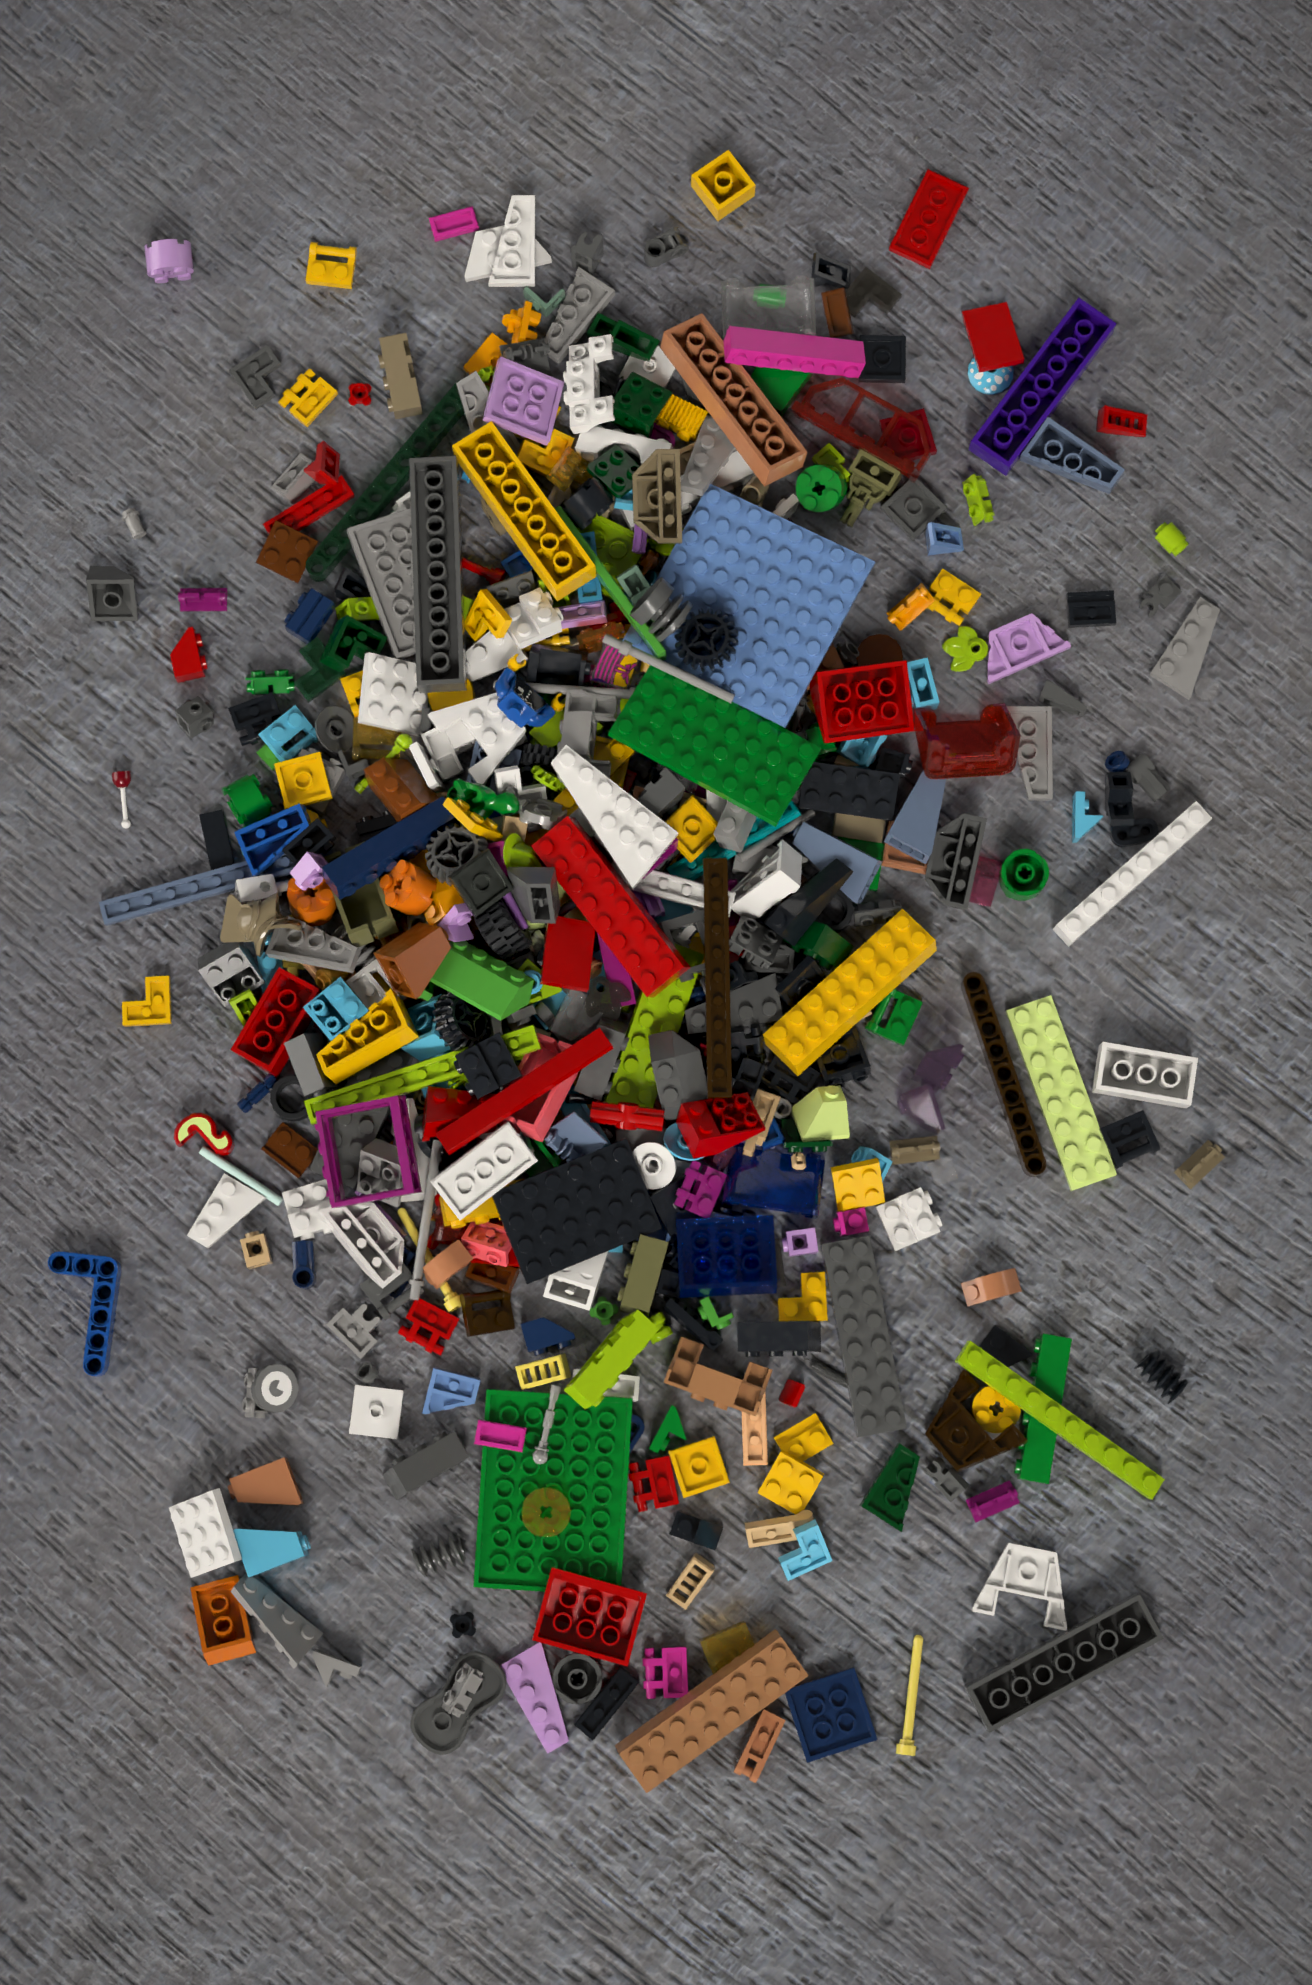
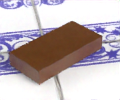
[821,287,854,338]

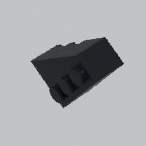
[737,1321,821,1357]

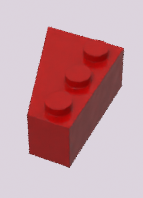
[422,1086,497,1142]

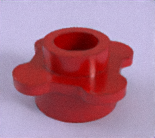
[348,383,372,406]

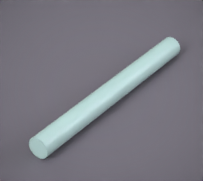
[199,1146,283,1206]

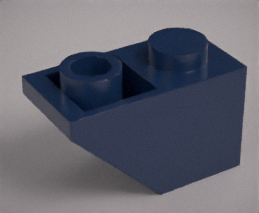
[520,1317,576,1356]

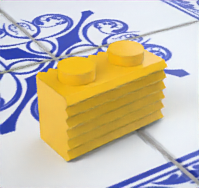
[655,394,708,442]

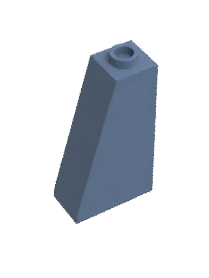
[884,765,947,864]
[793,822,883,904]

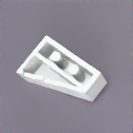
[731,839,802,919]

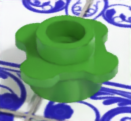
[589,1296,618,1325]

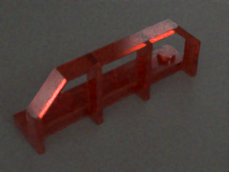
[791,377,931,483]

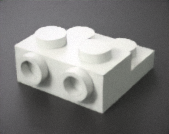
[504,587,563,649]
[282,1179,333,1241]
[875,1187,942,1252]

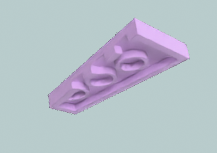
[500,1642,569,1754]

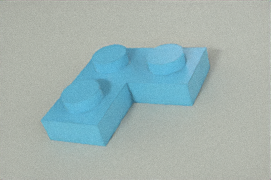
[778,1519,832,1581]

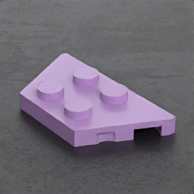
[987,613,1071,684]

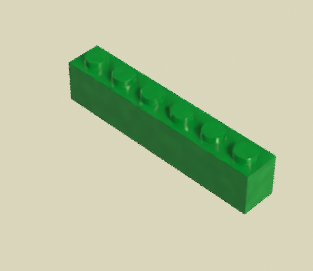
[1014,1333,1072,1484]

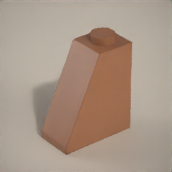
[228,1457,304,1505]

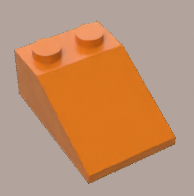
[190,1575,256,1666]

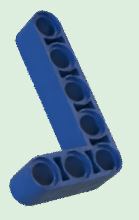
[48,1252,122,1377]

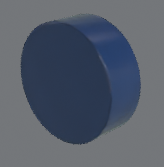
[1105,751,1130,772]

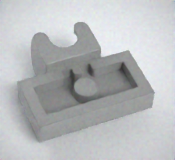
[326,1303,382,1359]

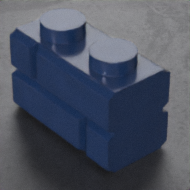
[284,588,336,646]

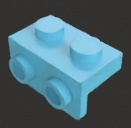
[836,735,887,767]

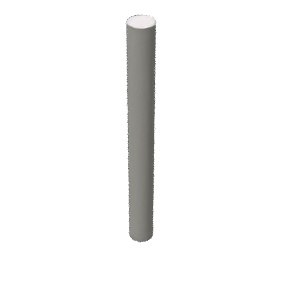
[736,809,815,863]

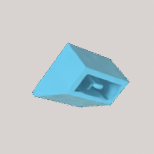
[303,977,369,1041]

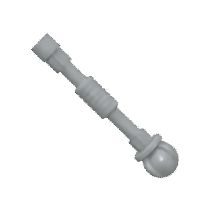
[533,1385,561,1464]

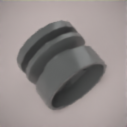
[629,577,693,642]

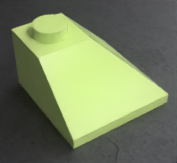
[791,1085,850,1142]

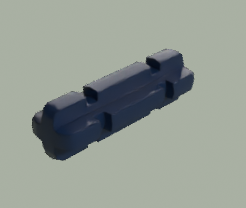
[237,1074,278,1113]

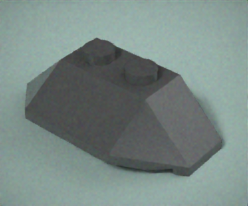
[924,813,987,911]
[648,1030,707,1127]

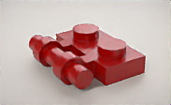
[398,1298,460,1356]
[628,1456,679,1512]

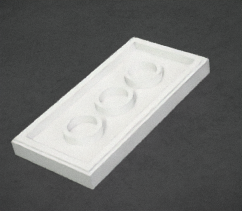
[430,1121,538,1220]

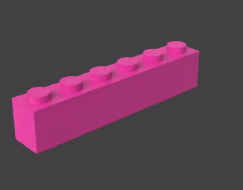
[723,326,866,378]

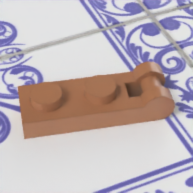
[733,1709,786,1783]

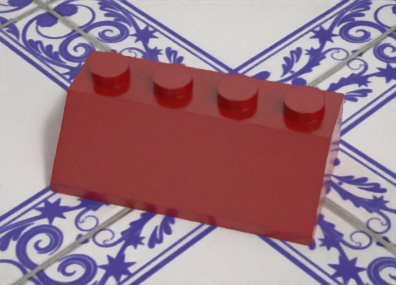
[230,967,322,1078]

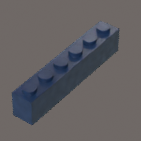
[321,796,461,900]

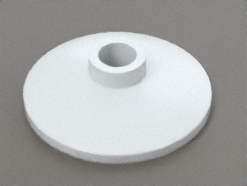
[632,1142,676,1190]

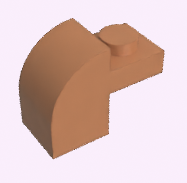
[423,1239,474,1289]
[961,1268,1022,1307]

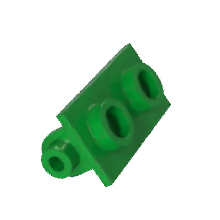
[245,669,295,695]

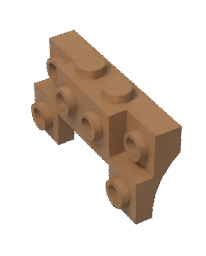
[663,1337,773,1416]

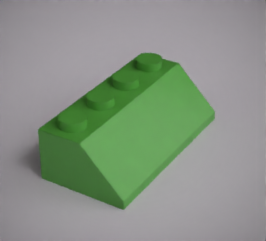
[430,940,534,1021]

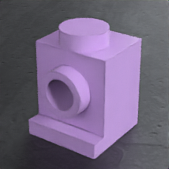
[290,852,328,891]
[781,1228,818,1257]

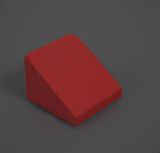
[779,1379,805,1408]

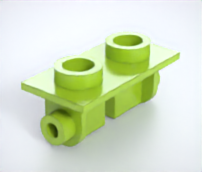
[962,474,995,526]

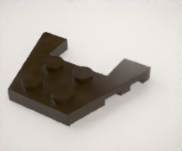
[925,1369,1028,1472]

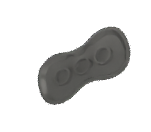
[410,1651,507,1755]

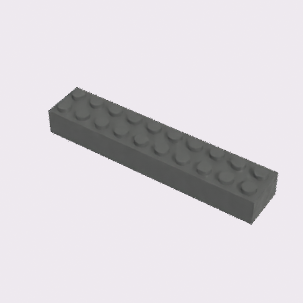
[409,456,467,693]

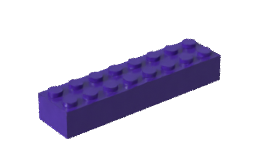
[968,298,1117,476]

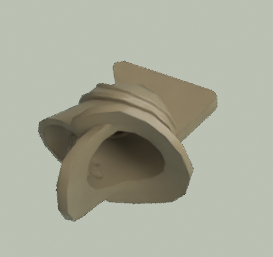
[220,892,303,957]

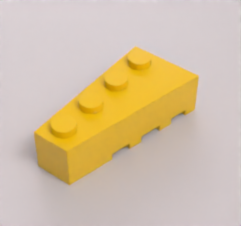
[316,988,419,1084]

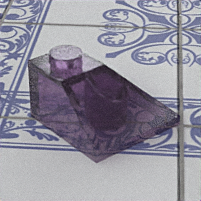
[897,1083,946,1135]

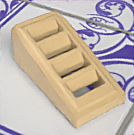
[666,1553,715,1610]

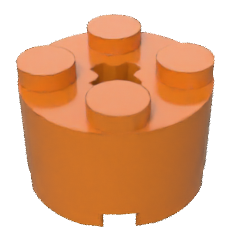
[380,860,437,916]
[287,877,337,927]

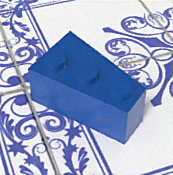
[234,803,312,877]

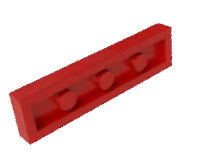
[263,475,355,534]

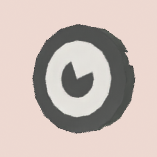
[251,1364,299,1413]

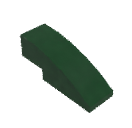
[587,313,660,362]

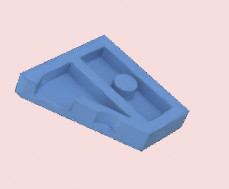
[422,1367,481,1414]

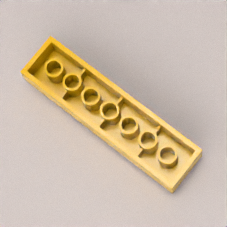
[452,421,596,601]
[763,909,937,1076]

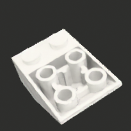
[543,1251,609,1311]

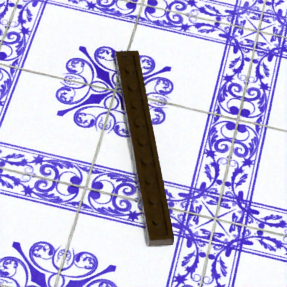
[703,858,732,1099]

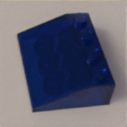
[676,1215,777,1298]

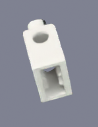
[235,874,289,903]

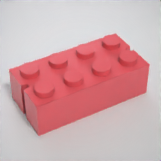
[498,1033,579,1143]

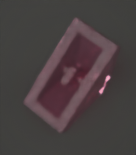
[969,856,1002,907]

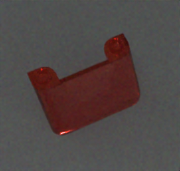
[913,703,1021,779]

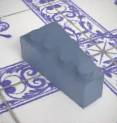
[1020,417,1125,494]

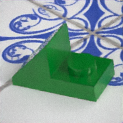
[649,1405,686,1454]

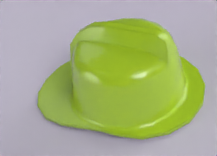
[503,833,542,868]

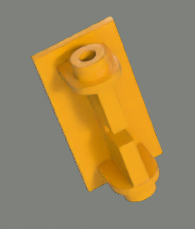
[886,583,936,631]

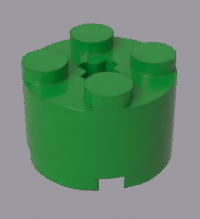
[796,463,847,512]
[222,774,272,828]
[998,849,1049,901]

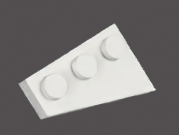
[466,630,529,683]
[187,1173,266,1248]

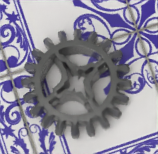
[425,823,489,887]

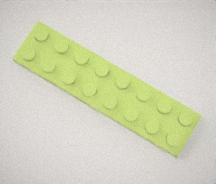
[1005,995,1117,1191]

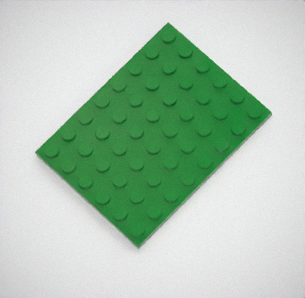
[473,1389,633,1592]

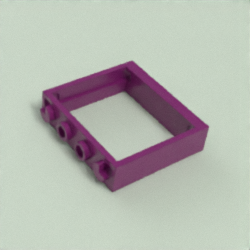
[315,1095,422,1208]

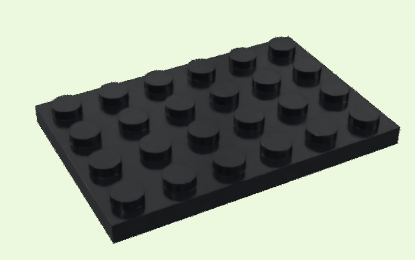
[492,1138,662,1284]

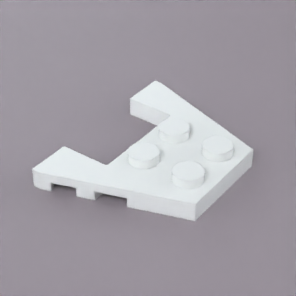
[427,693,526,785]
[971,1543,1067,1631]

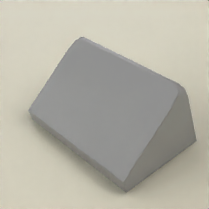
[271,453,315,504]

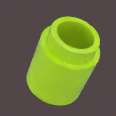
[1155,522,1189,557]

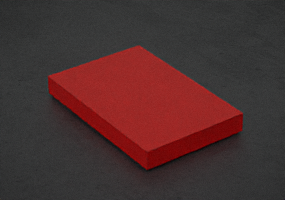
[962,302,1024,373]
[540,916,595,992]

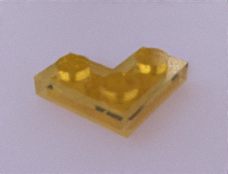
[546,446,593,492]

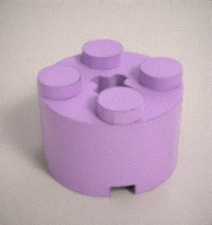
[144,239,194,283]

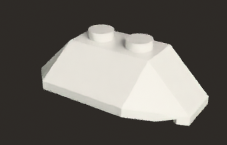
[321,1198,404,1289]

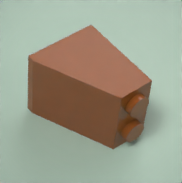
[374,922,451,999]

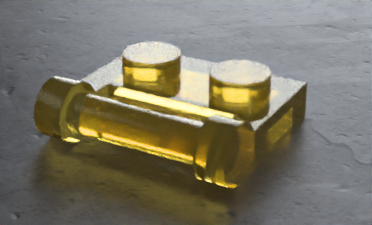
[352,718,401,760]

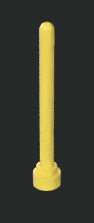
[397,1208,461,1313]
[896,1635,923,1756]

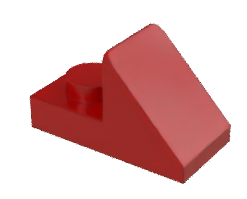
[304,441,340,486]

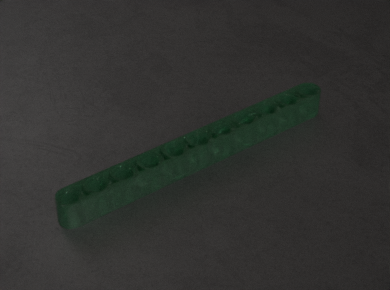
[306,380,465,582]

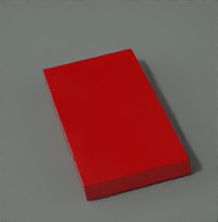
[889,169,969,269]

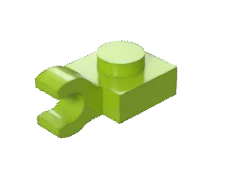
[812,443,851,482]

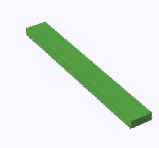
[554,506,667,661]

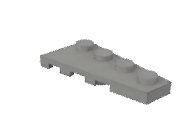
[456,371,520,456]
[1150,597,1220,700]
[265,911,361,973]

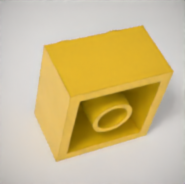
[691,150,756,221]

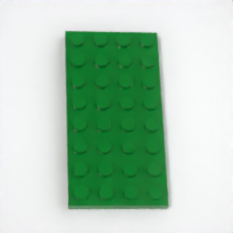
[608,665,821,827]

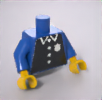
[495,654,565,728]

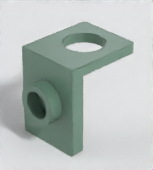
[523,286,565,318]

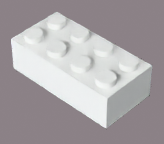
[1092,1042,1198,1108]

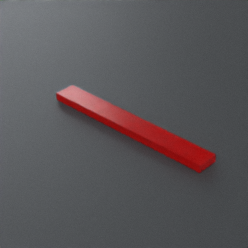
[435,1027,614,1155]

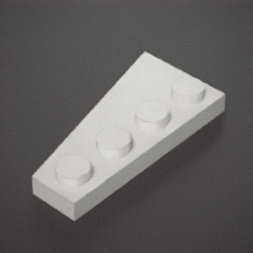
[488,195,535,287]

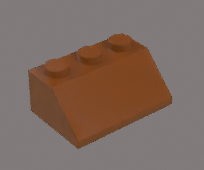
[363,757,439,822]

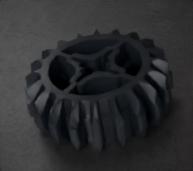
[674,607,739,672]
[432,991,490,1051]

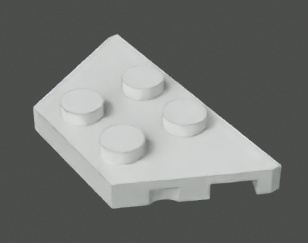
[465,225,552,282]

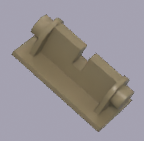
[889,1136,940,1165]
[1174,1140,1225,1190]

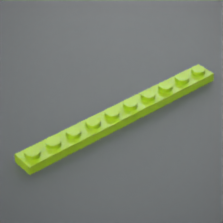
[304,1025,542,1125]
[955,1341,1165,1500]

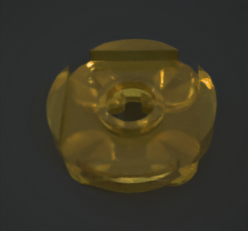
[522,1487,571,1537]

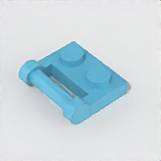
[258,705,319,762]

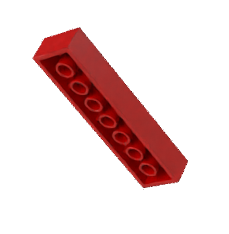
[531,816,691,998]

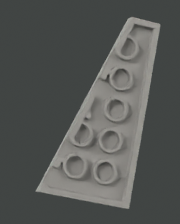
[347,508,416,659]

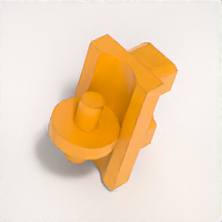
[502,301,541,344]

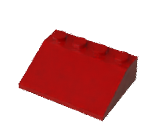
[810,660,915,743]
[532,1567,647,1667]

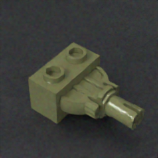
[839,449,902,528]

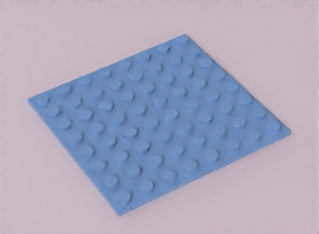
[622,484,875,728]

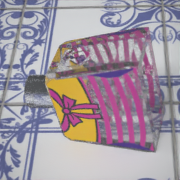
[589,644,644,689]

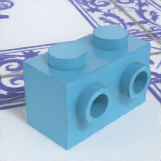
[907,657,939,714]

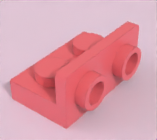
[461,1221,512,1267]

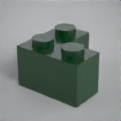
[319,615,387,672]
[783,921,854,971]

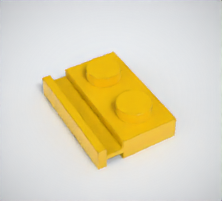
[774,1413,834,1461]

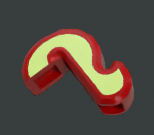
[174,1113,235,1156]

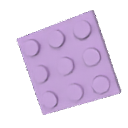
[482,356,564,446]

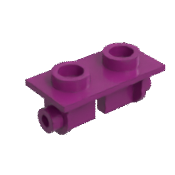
[178,588,227,612]
[966,1480,1020,1523]

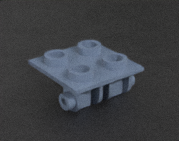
[544,1111,608,1161]

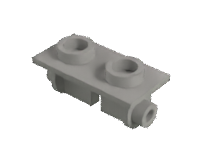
[242,1368,268,1418]
[441,1662,484,1717]

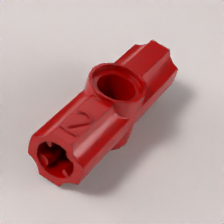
[590,1101,665,1131]

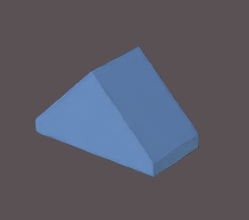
[925,522,964,556]

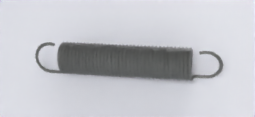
[804,1359,848,1388]

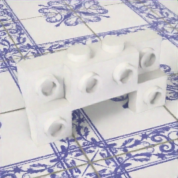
[563,334,615,434]
[421,720,528,782]

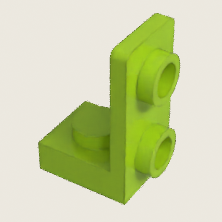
[335,597,380,622]

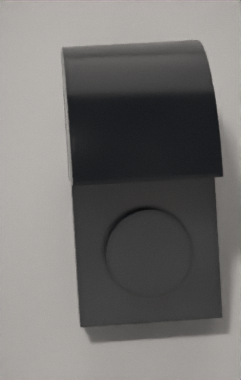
[1105,772,1135,826]

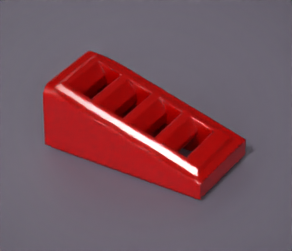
[1096,405,1148,438]

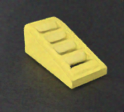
[515,1353,571,1390]

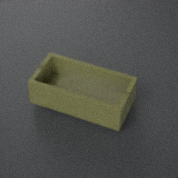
[323,841,399,947]

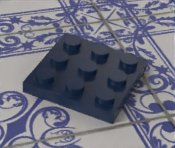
[785,1667,878,1763]

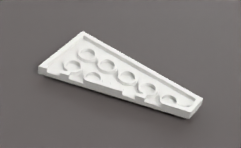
[551,745,678,890]

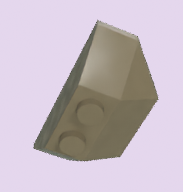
[632,449,682,544]

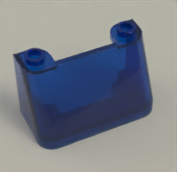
[722,1143,825,1219]

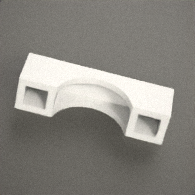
[575,425,673,464]

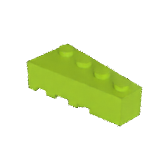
[564,1310,659,1409]

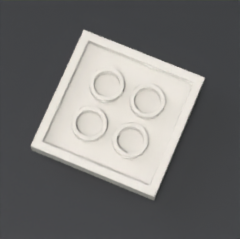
[358,652,428,737]
[169,1488,242,1578]

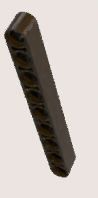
[961,972,1046,1177]

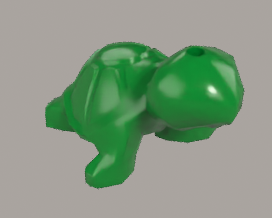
[453,779,520,820]

